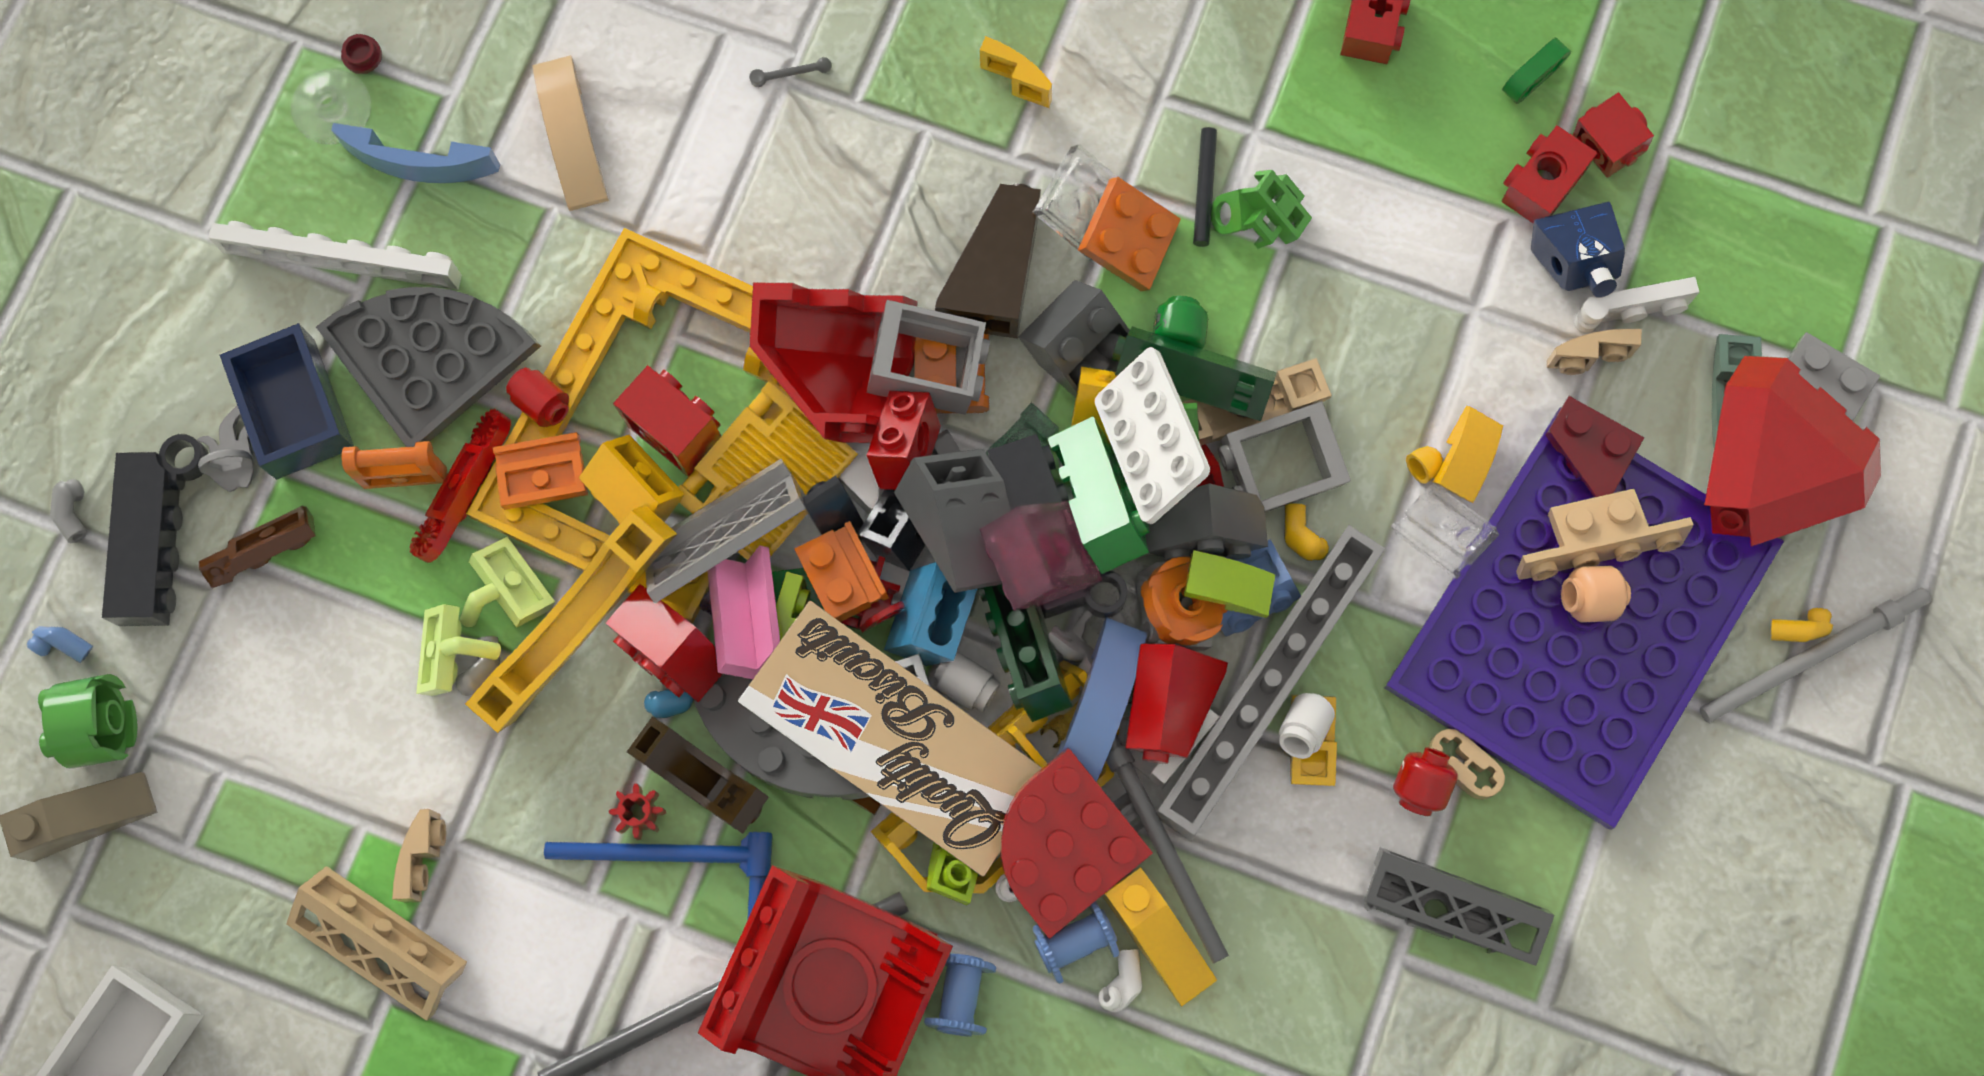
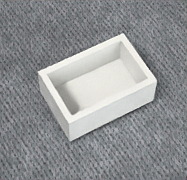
[36,966,204,1076]

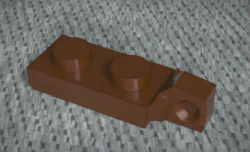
[199,505,316,588]

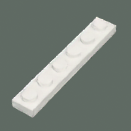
[208,221,462,290]

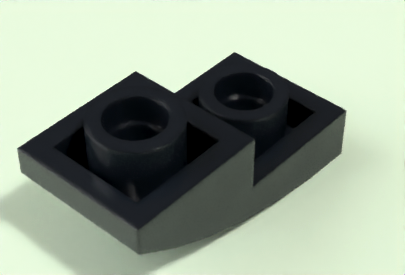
[803,475,864,541]

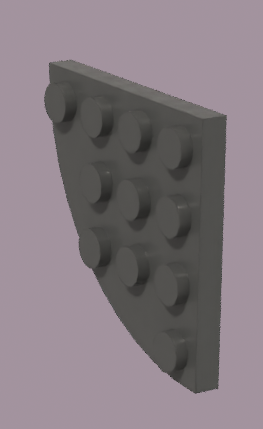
[316,287,541,447]
[693,674,870,800]

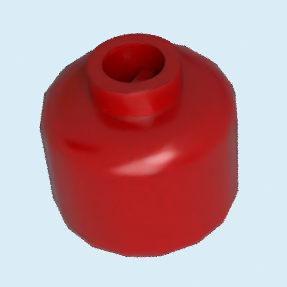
[1393,747,1458,816]

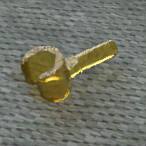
[1040,700,1079,748]

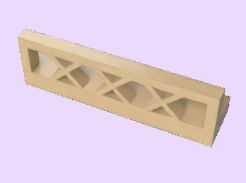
[286,866,467,1021]

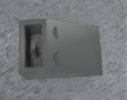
[894,449,1027,593]

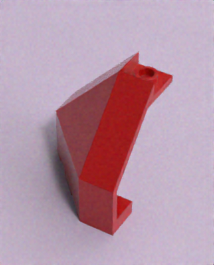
[749,282,918,443]
[1704,356,1881,547]

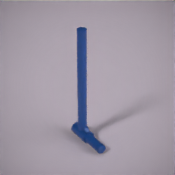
[544,832,772,920]

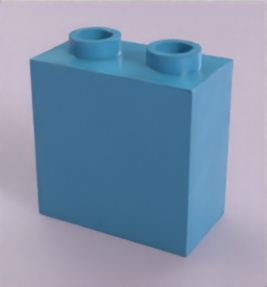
[884,562,977,666]

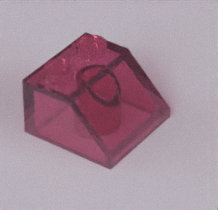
[980,501,1102,610]

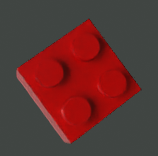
[613,365,721,477]
[605,584,722,702]

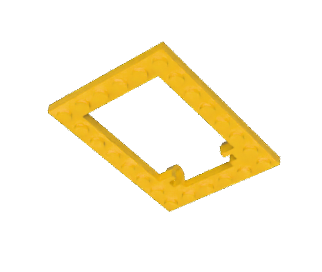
[466,228,785,624]

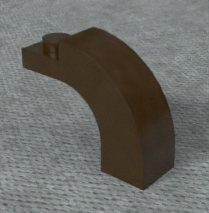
[627,717,769,834]

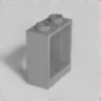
[866,300,990,415]
[1218,401,1351,513]

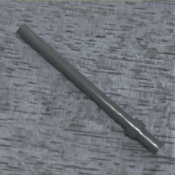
[1106,734,1229,964]

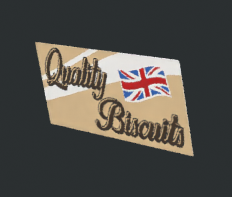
[738,601,1042,876]

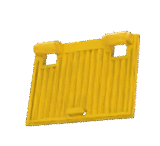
[678,379,858,561]

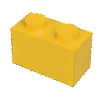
[579,434,685,524]

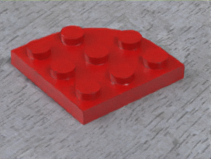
[1000,748,1153,939]

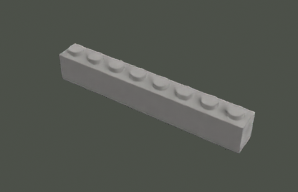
[1157,525,1386,841]

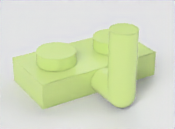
[460,536,555,628]
[416,604,501,696]

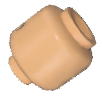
[1561,566,1631,622]

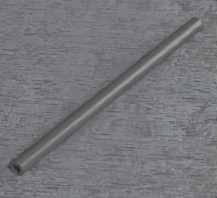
[537,892,909,1076]

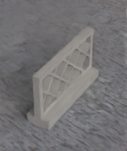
[646,458,806,603]

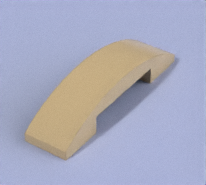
[532,55,609,211]
[1182,358,1332,445]

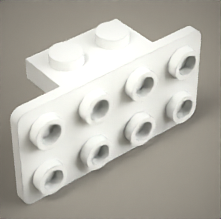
[1095,347,1210,524]

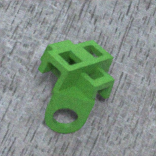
[1211,170,1312,249]

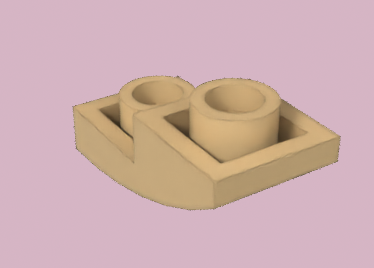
[1547,329,1642,375]
[392,809,446,903]

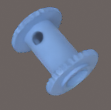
[1032,901,1120,984]
[924,954,996,1037]

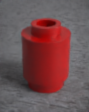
[506,367,569,427]

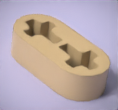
[1428,729,1505,800]

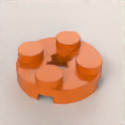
[1141,557,1228,646]

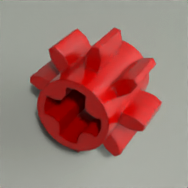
[609,783,666,840]

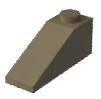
[0,772,158,862]

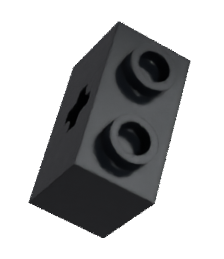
[857,489,925,571]

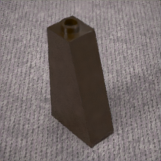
[935,184,1041,339]

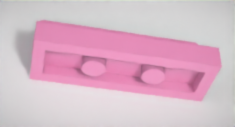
[708,546,780,679]

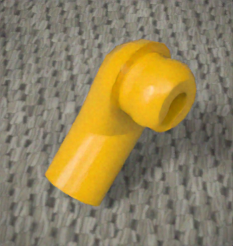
[1771,608,1834,642]

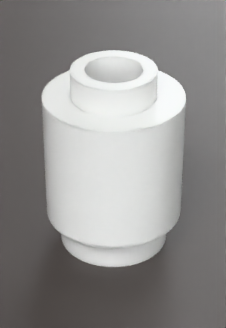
[934,653,1001,713]
[1279,693,1335,759]

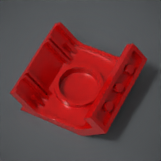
[698,865,953,1076]

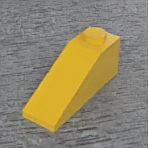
[1103,867,1217,1007]

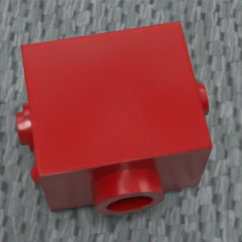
[1573,92,1654,178]

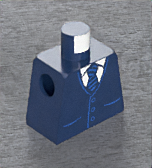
[1531,202,1625,298]

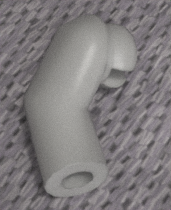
[50,479,87,543]
[456,636,500,696]

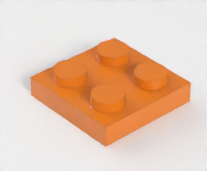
[1078,177,1181,291]

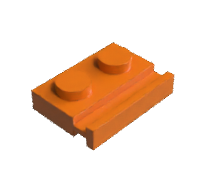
[493,432,588,510]
[794,521,889,622]

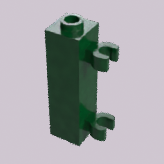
[1112,326,1276,421]

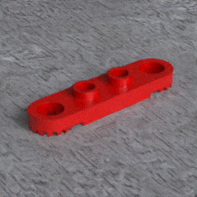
[409,408,511,563]

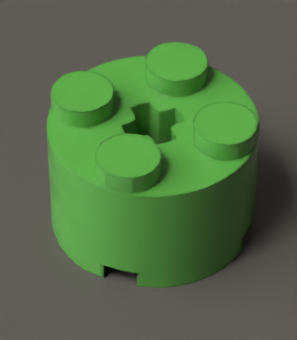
[38,674,138,769]

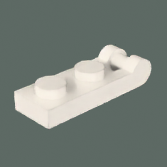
[1574,277,1699,333]

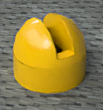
[1406,446,1444,484]

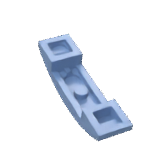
[331,123,500,183]
[1056,618,1147,782]

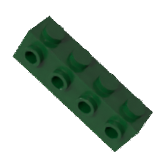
[977,560,1073,722]

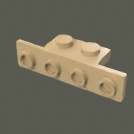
[1516,489,1694,581]

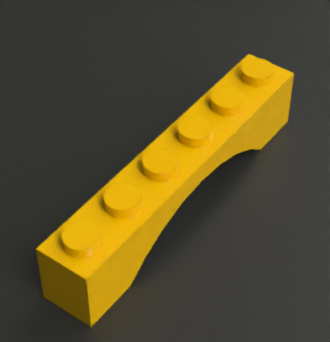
[465,505,677,733]

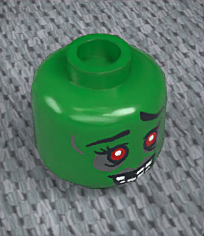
[1152,296,1209,349]

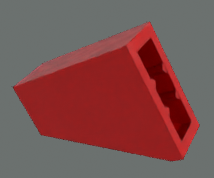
[1125,644,1228,764]

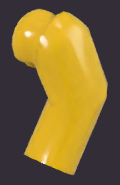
[1284,503,1329,561]

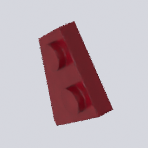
[1545,396,1645,498]

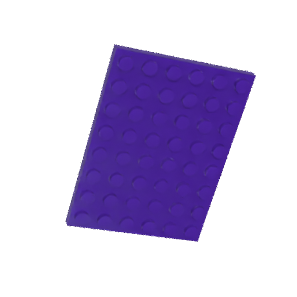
[1384,407,1784,830]

